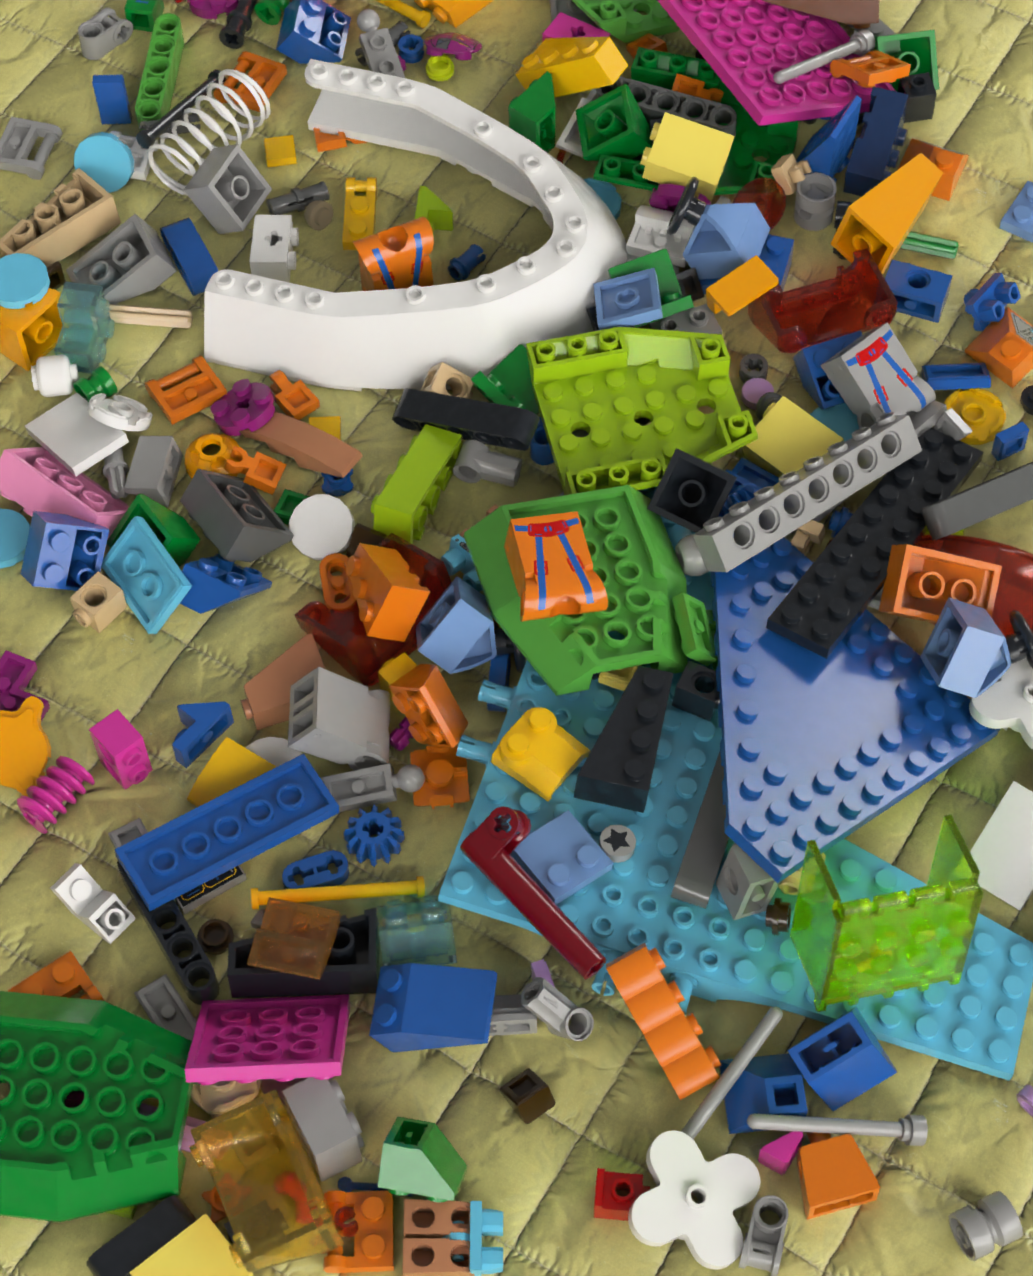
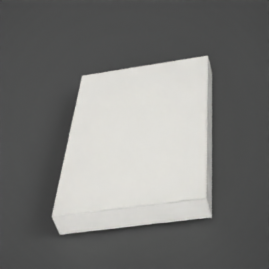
[25,393,129,476]
[957,781,1033,911]

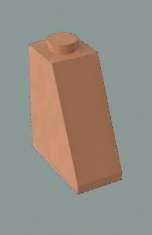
[241,633,325,731]

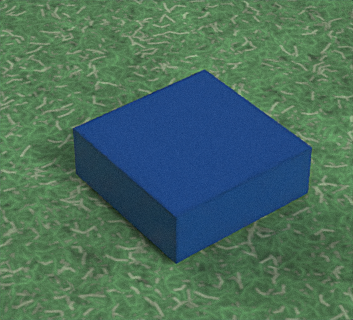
[991,421,1029,461]

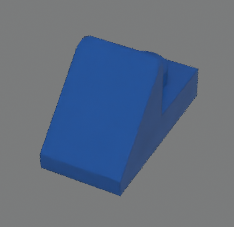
[172,701,234,768]

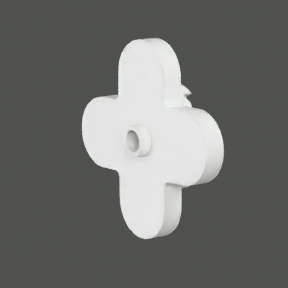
[969,658,1033,749]
[628,1131,760,1270]

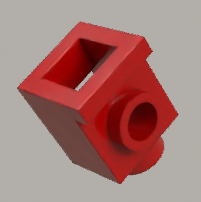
[594,1168,650,1221]

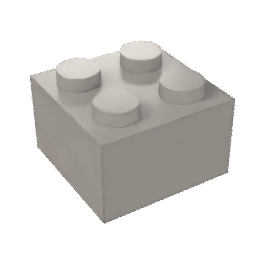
[184,144,272,234]
[282,1077,365,1182]

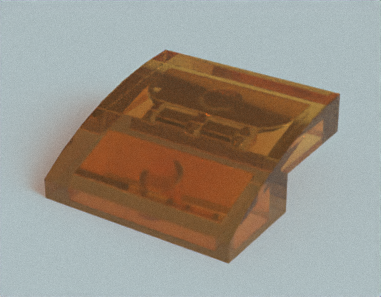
[247,897,341,980]

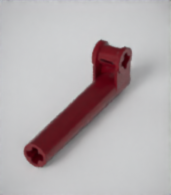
[460,806,606,980]

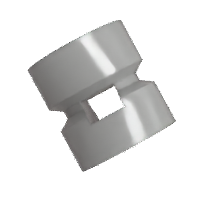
[794,172,836,231]
[949,1191,1023,1261]

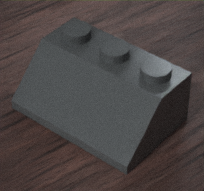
[180,469,294,563]

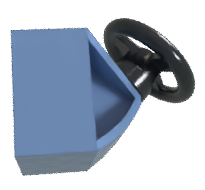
[667,177,770,280]
[416,576,526,674]
[920,597,1033,698]

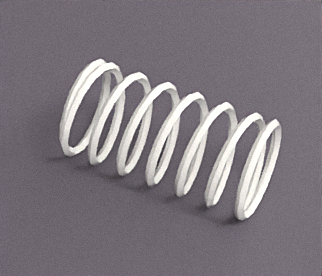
[147,69,271,195]

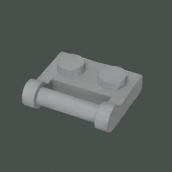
[0,117,63,180]

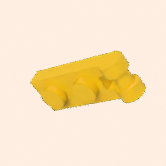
[342,177,377,250]

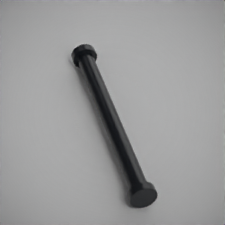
[136,70,226,149]

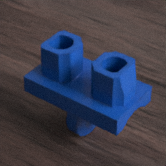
[964,273,1021,331]

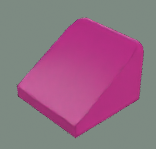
[758,1131,804,1175]

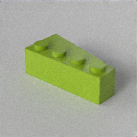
[371,424,462,563]

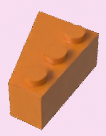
[346,543,430,642]

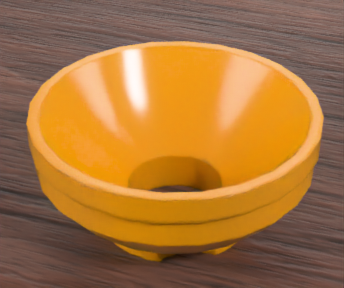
[185,433,240,479]

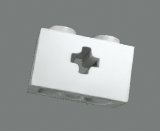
[249,215,299,282]

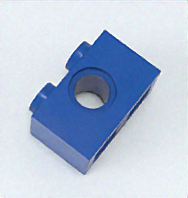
[878,259,952,323]

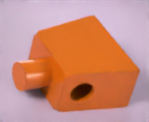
[797,1132,880,1220]

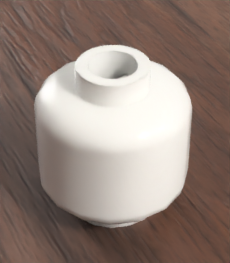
[31,354,79,397]

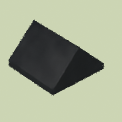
[647,448,737,533]

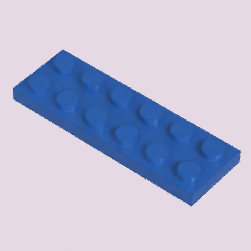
[114,753,339,911]

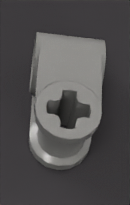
[78,7,133,60]
[738,1195,788,1276]

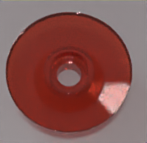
[733,178,786,230]

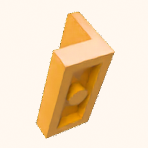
[706,255,779,316]

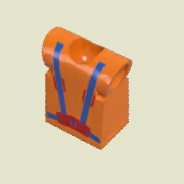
[353,217,434,291]
[504,511,608,622]

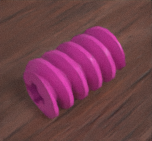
[17,756,95,834]

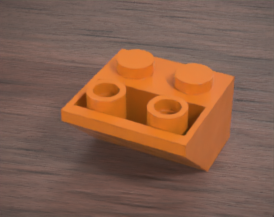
[389,664,468,748]

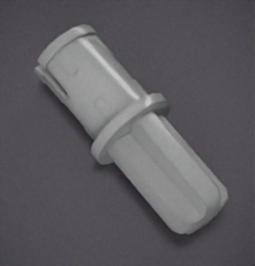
[103,447,128,499]

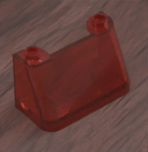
[748,248,898,353]
[295,533,452,686]

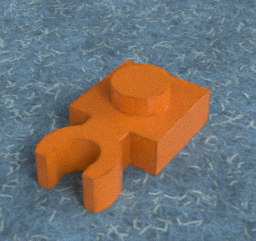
[672,73,724,102]
[224,446,287,495]

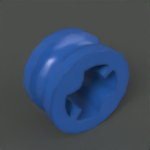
[398,34,424,64]

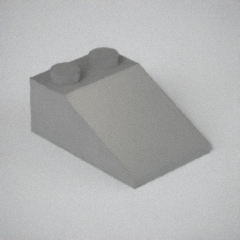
[66,214,177,314]

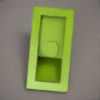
[414,185,454,238]

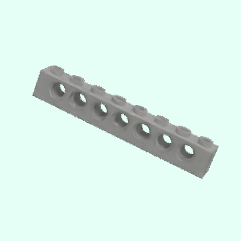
[693,412,922,573]

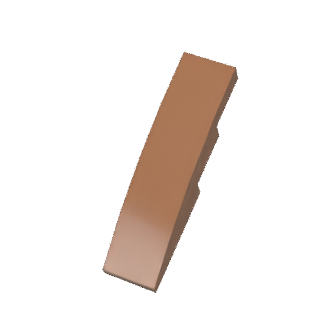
[240,412,363,478]

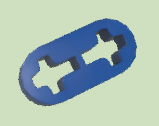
[487,654,511,712]
[282,850,349,889]

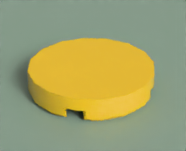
[944,388,1006,445]

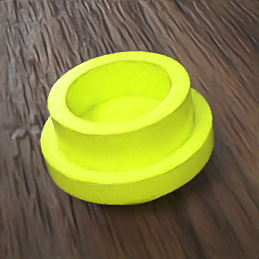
[425,54,455,81]

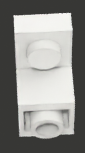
[50,863,136,944]

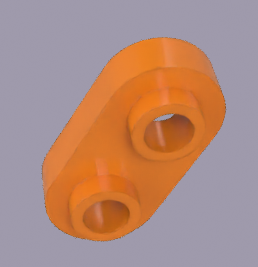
[319,553,358,616]

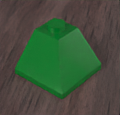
[873,30,939,91]
[575,84,652,161]
[107,494,201,567]

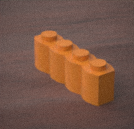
[605,943,722,1100]

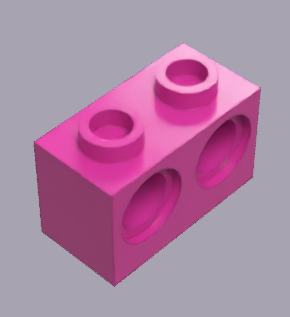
[89,709,153,790]

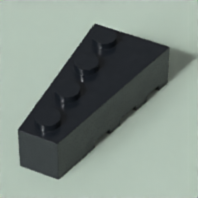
[573,666,673,813]
[227,907,379,998]

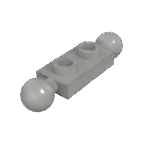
[357,9,405,78]
[322,763,425,812]

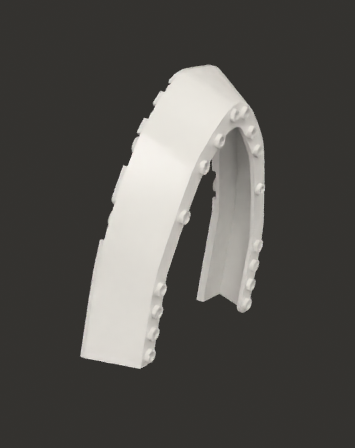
[204,59,627,391]

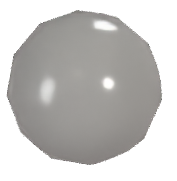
[675,535,709,576]

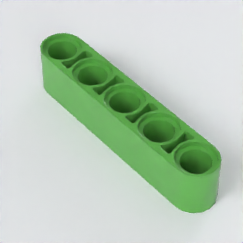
[135,13,184,132]

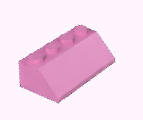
[0,447,130,545]

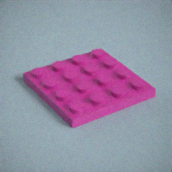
[185,994,350,1085]

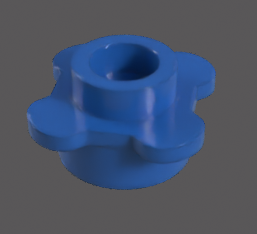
[321,469,354,497]

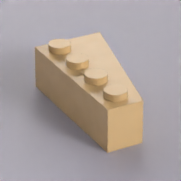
[0,168,121,268]

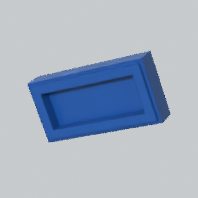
[92,75,132,124]
[921,363,991,390]

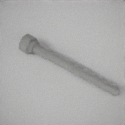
[773,29,876,84]
[677,1006,783,1140]
[747,1113,928,1146]

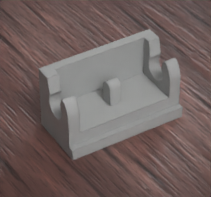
[124,436,183,507]
[489,994,537,1036]

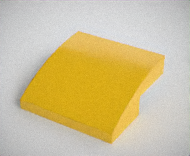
[187,737,277,807]

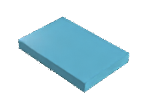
[102,516,192,634]

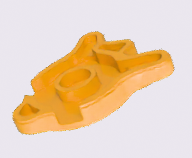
[0,696,51,797]

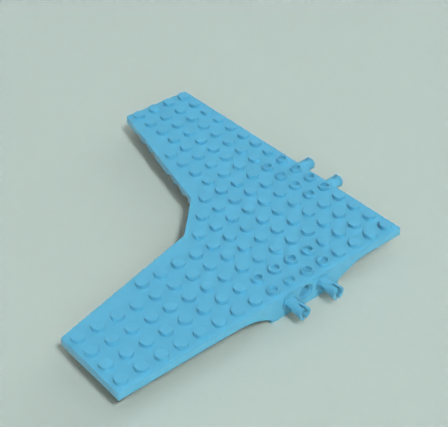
[438,486,1033,1081]

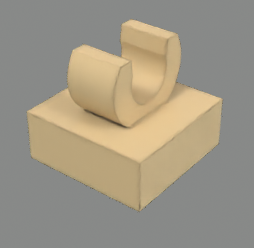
[771,153,811,197]
[791,520,826,554]

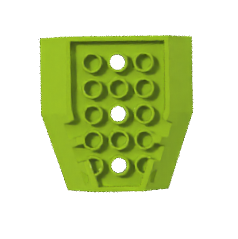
[526,327,758,495]

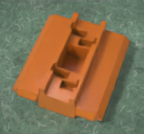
[410,746,470,809]

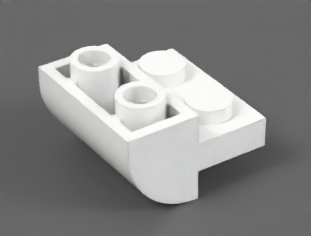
[626,205,694,268]

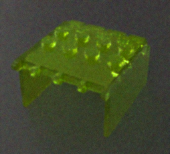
[790,814,983,1012]

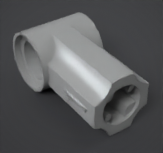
[453,440,522,487]
[520,977,594,1041]

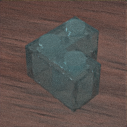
[54,281,115,374]

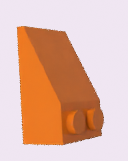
[878,544,1002,624]

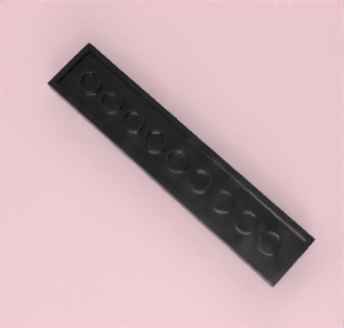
[766,428,984,659]

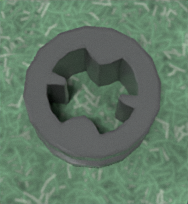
[739,354,768,383]

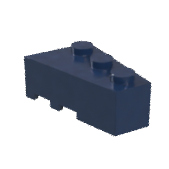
[843,86,908,197]

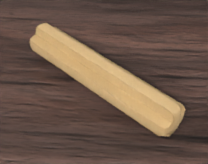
[101,304,193,329]

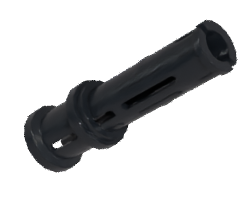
[219,0,258,49]

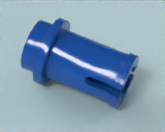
[448,244,486,281]

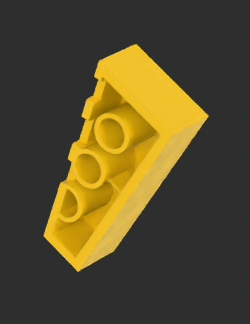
[515,37,628,98]

